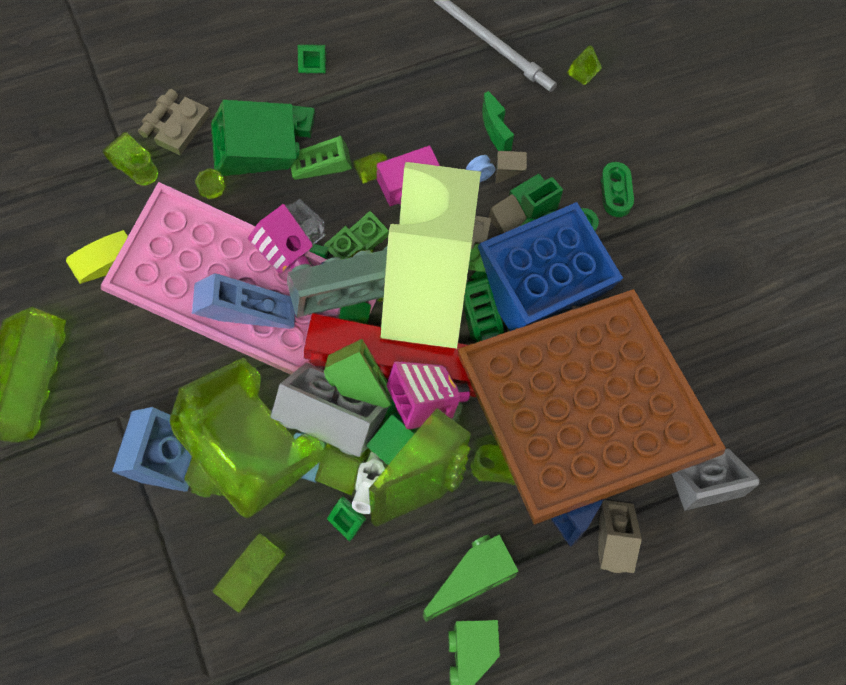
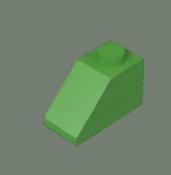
[324,339,392,408]

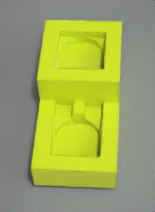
[66,230,128,284]

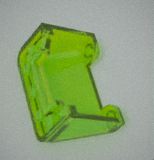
[170,357,326,518]

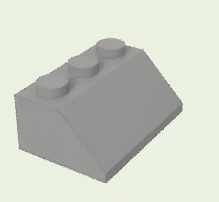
[270,363,389,457]

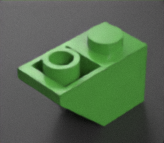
[448,620,500,685]

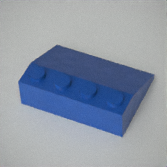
[478,202,623,331]

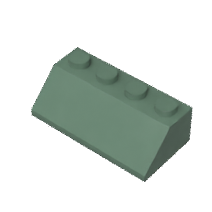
[287,246,388,318]

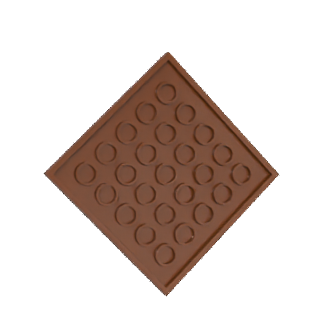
[458,289,726,524]

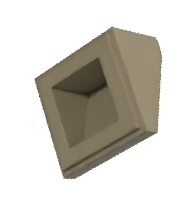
[489,194,527,234]

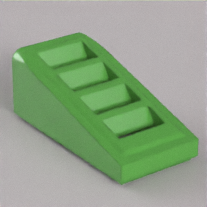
[291,136,352,180]

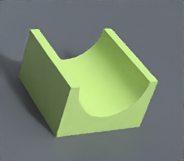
[381,162,481,349]

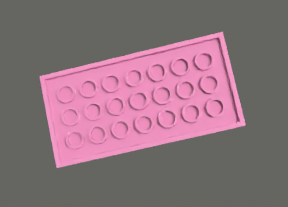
[101,182,376,375]

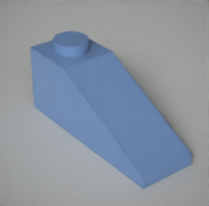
[192,273,295,329]

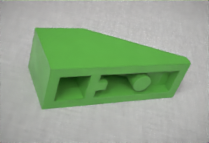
[423,535,518,622]

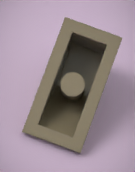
[598,500,642,573]

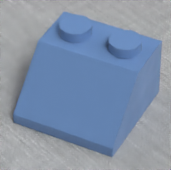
[112,407,205,492]

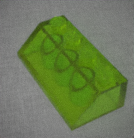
[0,307,66,443]

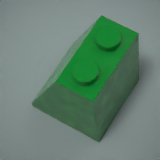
[211,100,299,176]

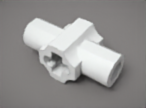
[352,451,388,514]

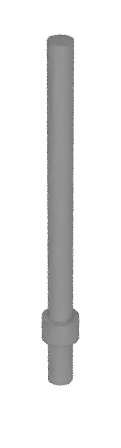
[433,0,557,92]

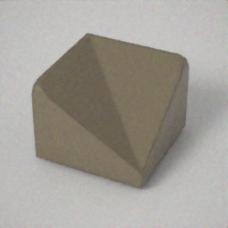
[495,151,527,183]

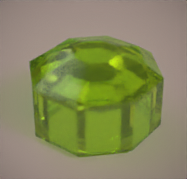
[195,168,226,199]

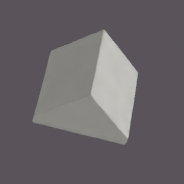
[672,449,759,511]

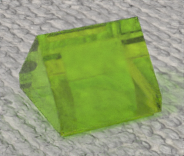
[567,45,602,85]
[353,152,387,183]

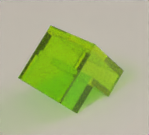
[315,443,371,496]

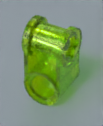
[103,132,158,185]
[471,444,516,485]

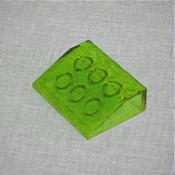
[369,408,471,527]

